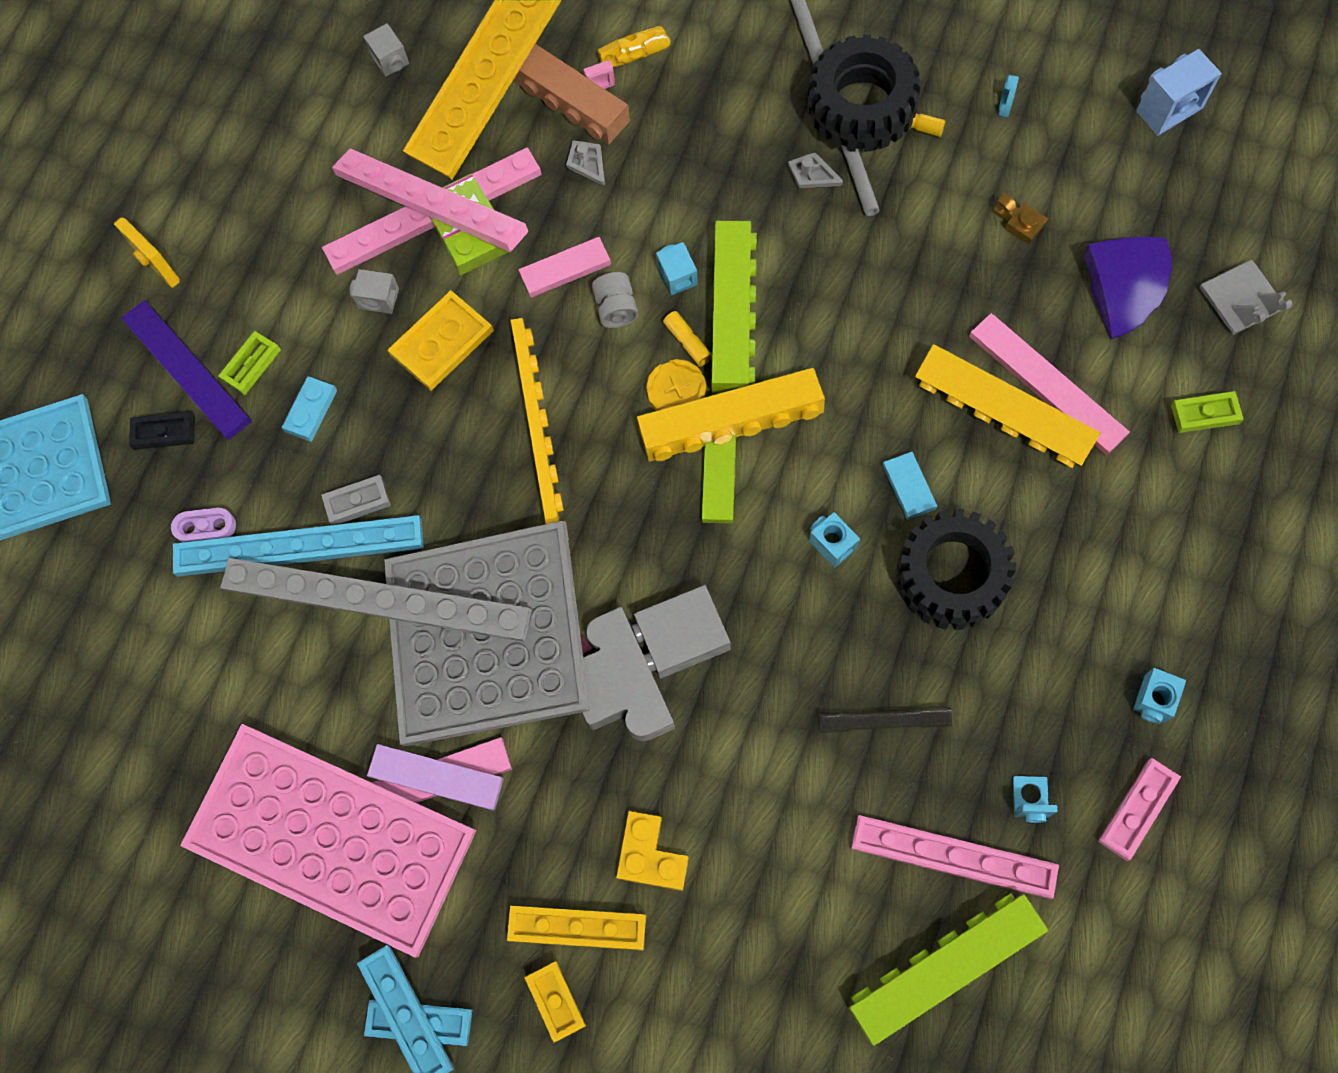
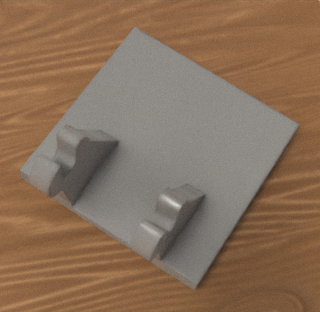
[1199,260,1292,335]

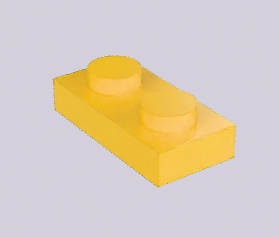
[524,961,586,1043]

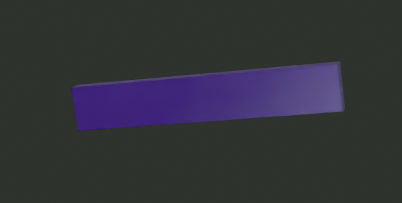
[121,300,252,440]

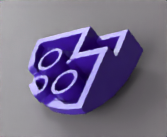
[1083,237,1172,340]

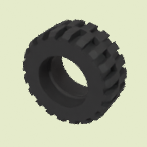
[808,34,921,152]

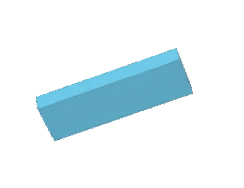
[364,1000,473,1046]

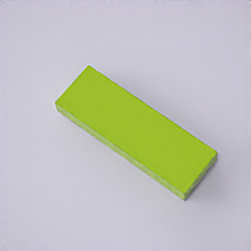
[702,434,736,523]

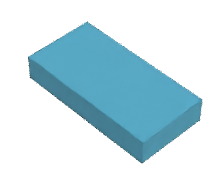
[883,452,937,520]

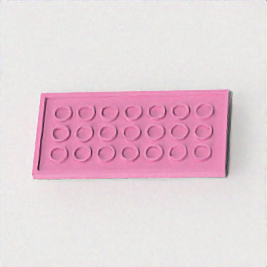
[180,724,477,958]

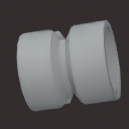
[592,272,638,328]

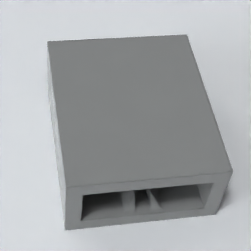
[632,585,731,679]

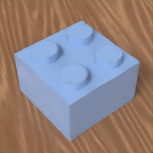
[1136,49,1222,136]

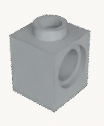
[363,23,409,77]
[350,269,399,314]

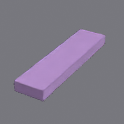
[367,744,504,811]

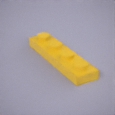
[507,906,646,950]

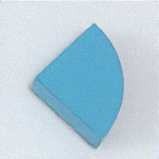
[998,75,1019,118]

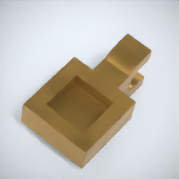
[992,192,1048,245]

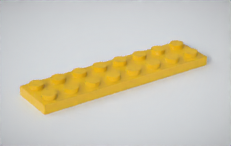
[403,0,562,180]

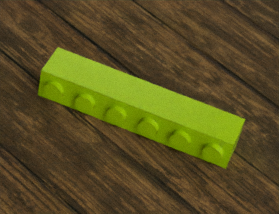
[712,221,757,395]
[848,893,1049,1046]

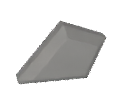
[566,140,605,185]
[788,152,843,188]

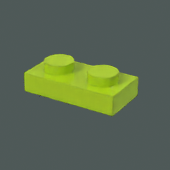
[1171,391,1244,433]

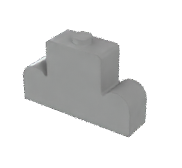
[583,607,675,742]

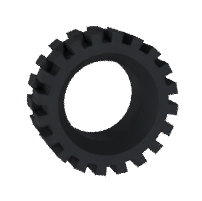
[896,509,1016,630]

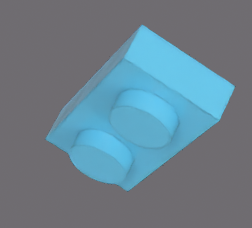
[282,376,337,442]

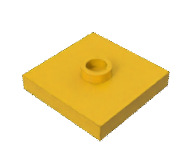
[114,217,180,288]

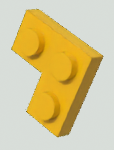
[616,811,689,891]

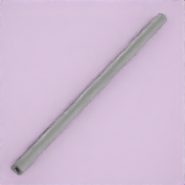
[791,0,879,216]

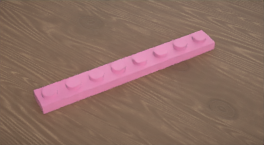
[322,147,542,275]
[332,148,528,252]

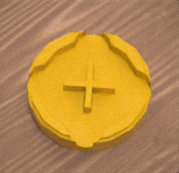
[646,359,707,411]

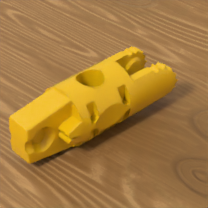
[598,26,671,67]

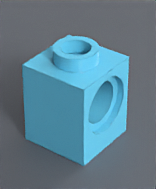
[656,242,698,295]
[809,512,860,568]
[1133,668,1186,724]

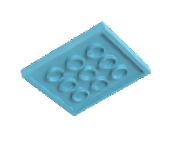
[0,394,111,541]

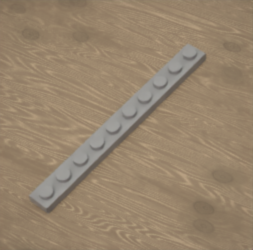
[220,558,532,642]

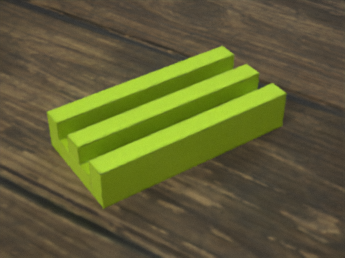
[218,331,281,396]

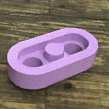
[171,508,236,543]

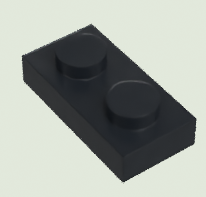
[129,412,194,450]

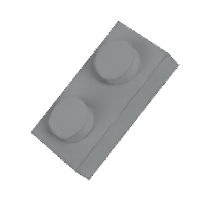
[321,475,391,525]

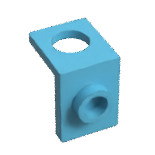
[1013,776,1058,823]

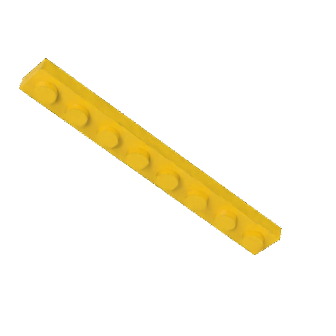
[511,318,569,540]

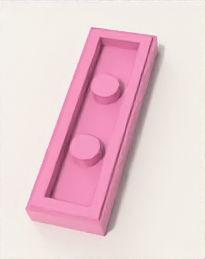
[518,237,611,298]
[1098,758,1181,861]

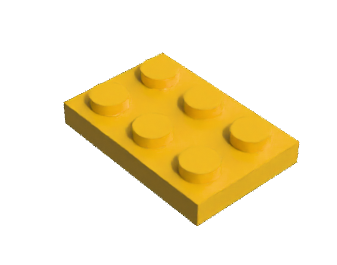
[387,290,494,391]

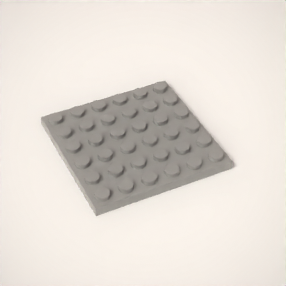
[384,521,590,746]

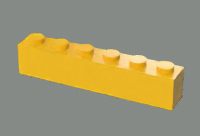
[915,344,1101,468]
[637,368,825,462]

